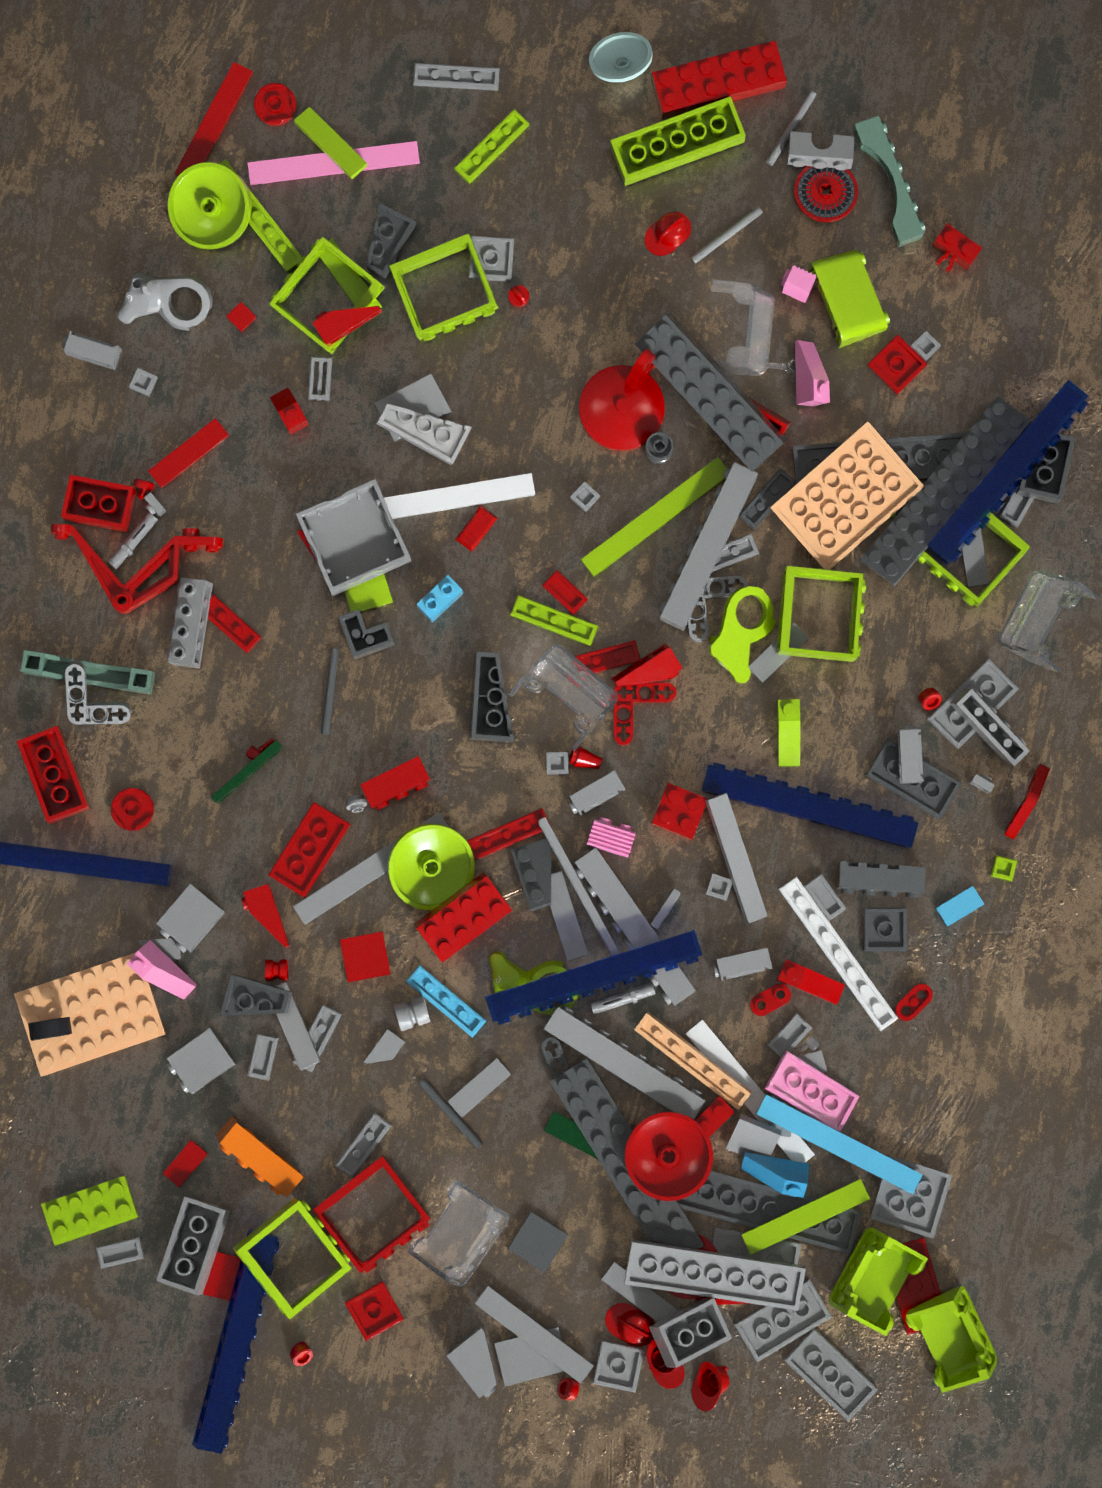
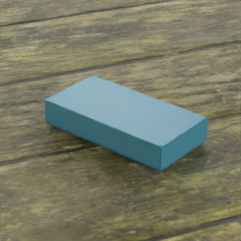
[935,886,984,927]

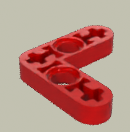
[625,348,656,389]
[614,683,677,746]
[1004,763,1050,840]

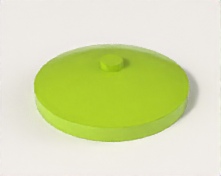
[168,162,252,249]
[387,823,475,910]

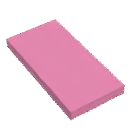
[764,1051,860,1132]

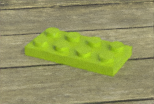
[41,1176,139,1246]

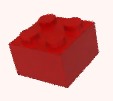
[651,783,708,840]

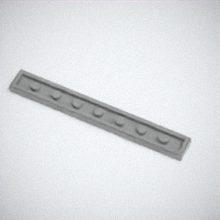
[293,812,449,925]
[538,817,629,974]

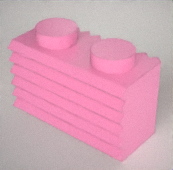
[781,265,816,303]
[587,817,636,858]

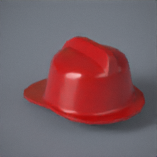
[644,211,692,256]
[605,1303,655,1347]
[645,1339,685,1389]
[691,1361,729,1411]

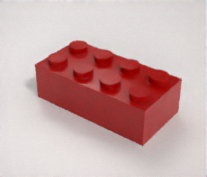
[16,726,91,824]
[414,872,512,963]

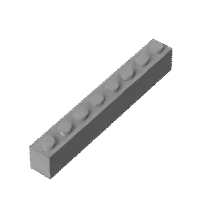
[658,462,758,631]
[574,848,696,1006]
[543,1005,705,1120]

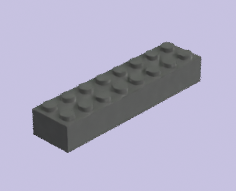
[635,312,787,472]

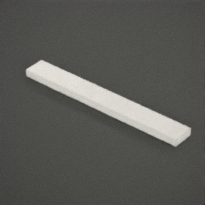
[384,473,535,519]
[778,876,898,1031]
[686,1020,815,1163]

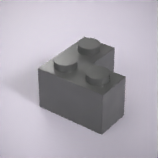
[339,609,395,660]

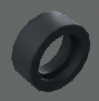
[28,1017,72,1041]

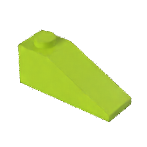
[776,699,800,767]

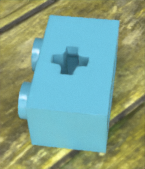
[417,575,463,623]

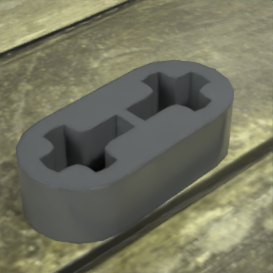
[541,1037,569,1077]

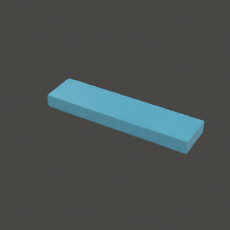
[406,965,486,1038]

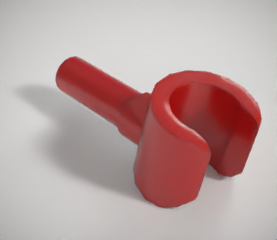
[246,738,274,760]

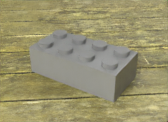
[156,1196,231,1295]

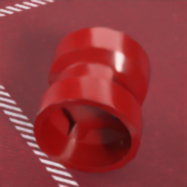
[265,959,288,981]

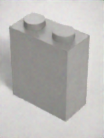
[156,884,225,953]
[166,1028,237,1094]

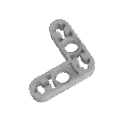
[688,576,747,643]
[65,661,132,725]

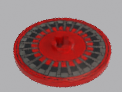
[794,166,858,222]

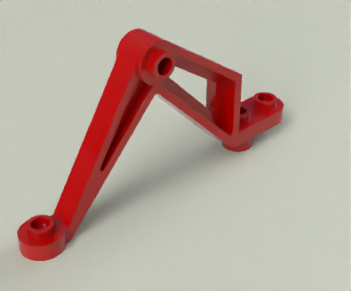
[51,524,223,614]

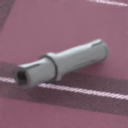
[107,512,158,570]
[590,982,656,1014]

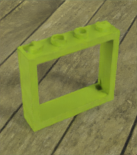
[389,233,499,341]
[269,237,385,354]
[917,496,1030,607]
[777,566,866,662]
[233,1198,351,1320]

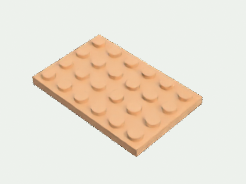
[770,421,925,570]
[14,952,166,1077]

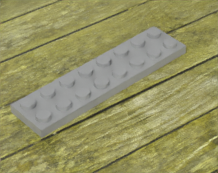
[624,1239,806,1311]

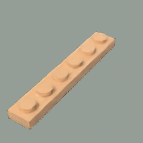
[634,1011,752,1110]

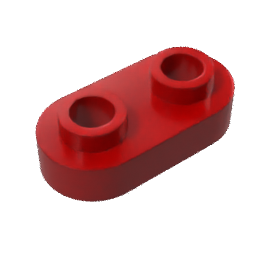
[750,984,791,1016]
[895,984,933,1021]

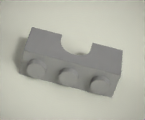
[787,132,854,170]

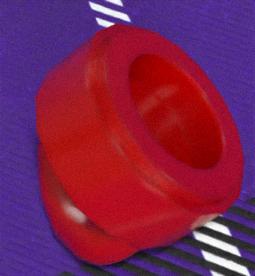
[508,285,529,308]
[133,478,155,499]
[918,688,942,710]
[290,1341,313,1366]
[557,1378,579,1401]

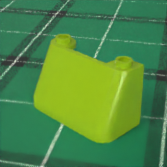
[808,249,890,348]
[829,1227,928,1336]
[906,1286,997,1393]

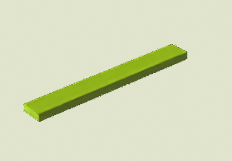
[581,457,727,577]

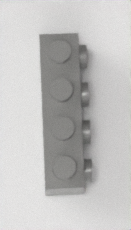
[167,578,213,669]
[950,688,1029,766]

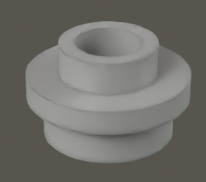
[346,795,367,813]

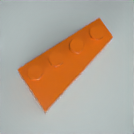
[216,1115,304,1197]

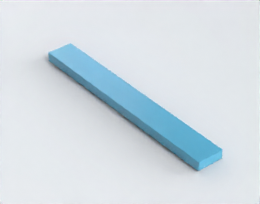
[756,1094,922,1194]

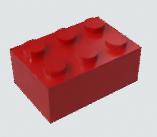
[61,474,136,533]

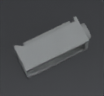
[62,331,122,370]
[897,726,924,784]
[568,770,625,816]
[713,948,773,981]

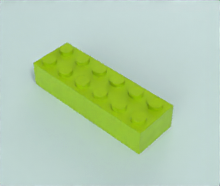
[610,96,746,186]

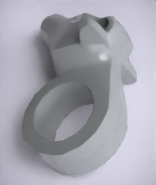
[117,273,213,331]

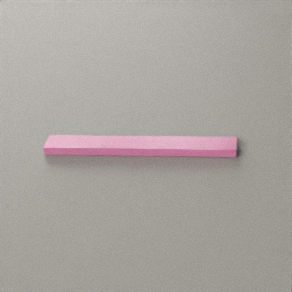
[248,141,420,185]

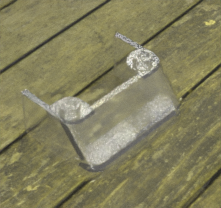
[711,279,775,376]
[998,570,1099,672]
[509,644,618,751]

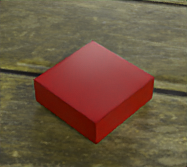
[226,302,256,333]

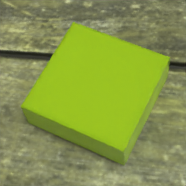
[990,855,1017,882]

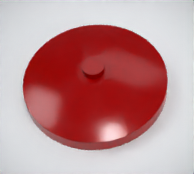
[579,365,665,451]
[625,1112,713,1201]

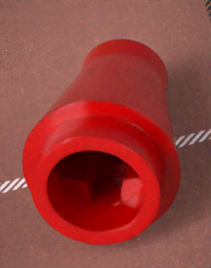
[569,746,602,770]

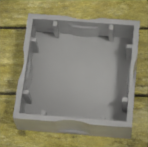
[296,479,411,596]

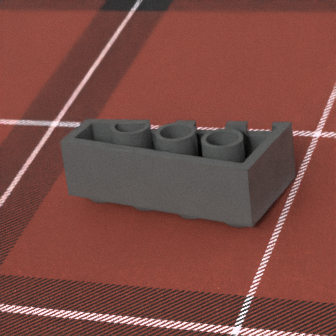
[469,651,514,743]
[836,861,926,898]

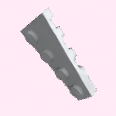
[376,404,472,465]

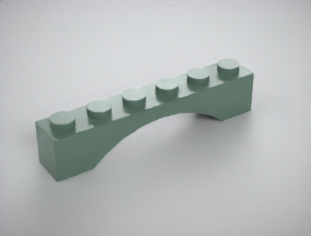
[853,115,925,247]
[20,650,156,695]

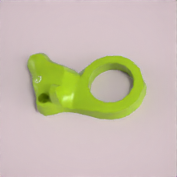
[708,586,777,683]
[488,951,579,1016]

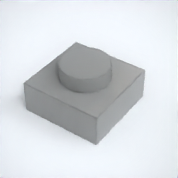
[910,331,941,362]
[129,368,158,397]
[570,482,600,513]
[144,492,166,517]
[546,752,569,775]
[969,773,995,794]
[705,873,732,901]

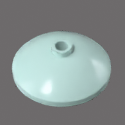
[589,32,653,82]

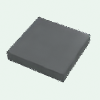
[863,908,908,952]
[508,1212,568,1272]

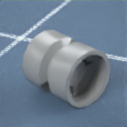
[393,995,431,1031]

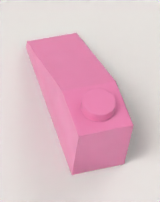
[795,340,830,407]
[127,940,197,1000]

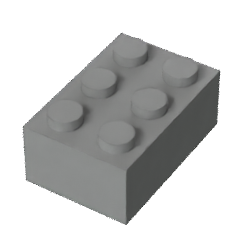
[649,1298,732,1368]

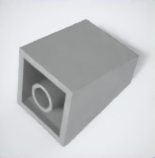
[447,1325,497,1398]

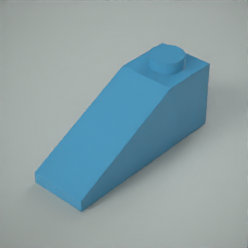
[741,1152,809,1198]

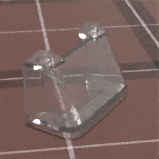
[408,1179,509,1287]

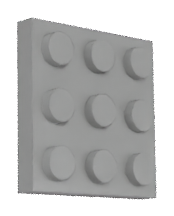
[870,1155,952,1238]

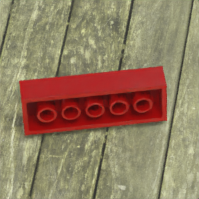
[651,40,787,120]

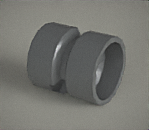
[645,432,673,465]

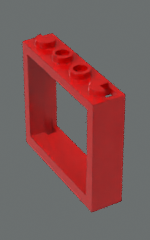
[313,1156,431,1273]

